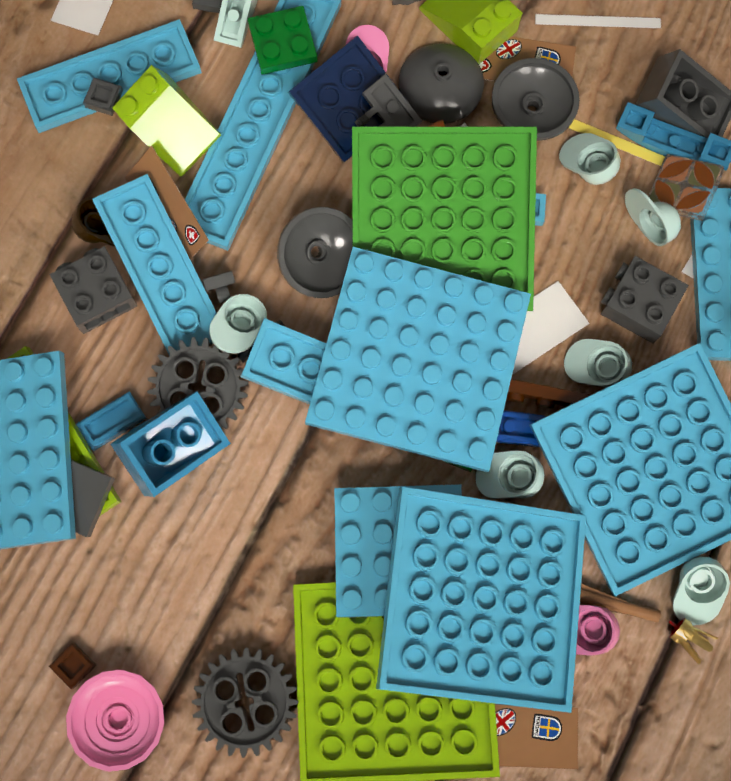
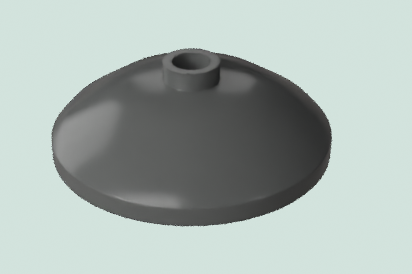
[398,43,484,124]
[492,58,580,141]
[277,207,352,298]

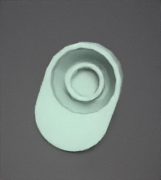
[559,133,621,185]
[625,188,681,246]
[209,294,267,354]
[564,339,632,388]
[476,450,545,499]
[672,556,730,625]

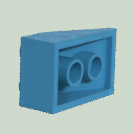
[110,391,231,497]

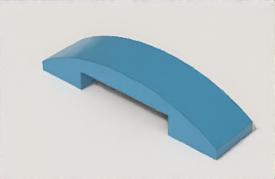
[616,102,731,171]

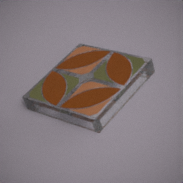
[648,154,724,221]

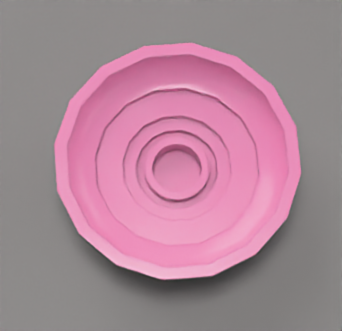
[66,670,164,772]

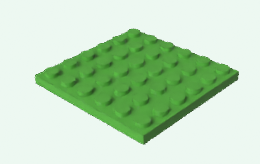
[352,127,537,311]

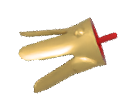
[669,618,718,664]

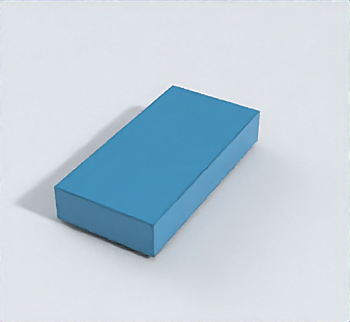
[76,391,147,451]

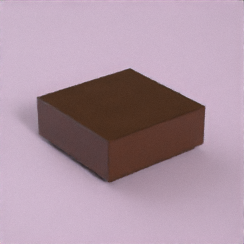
[49,642,96,689]

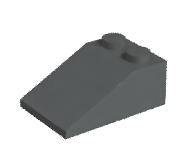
[635,49,731,138]

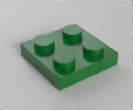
[247,6,318,75]

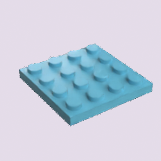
[334,484,462,617]

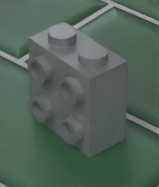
[49,246,137,334]
[600,256,689,344]

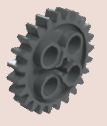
[147,337,249,429]
[192,648,298,758]

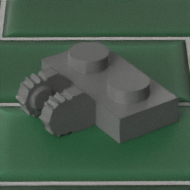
[354,74,422,127]

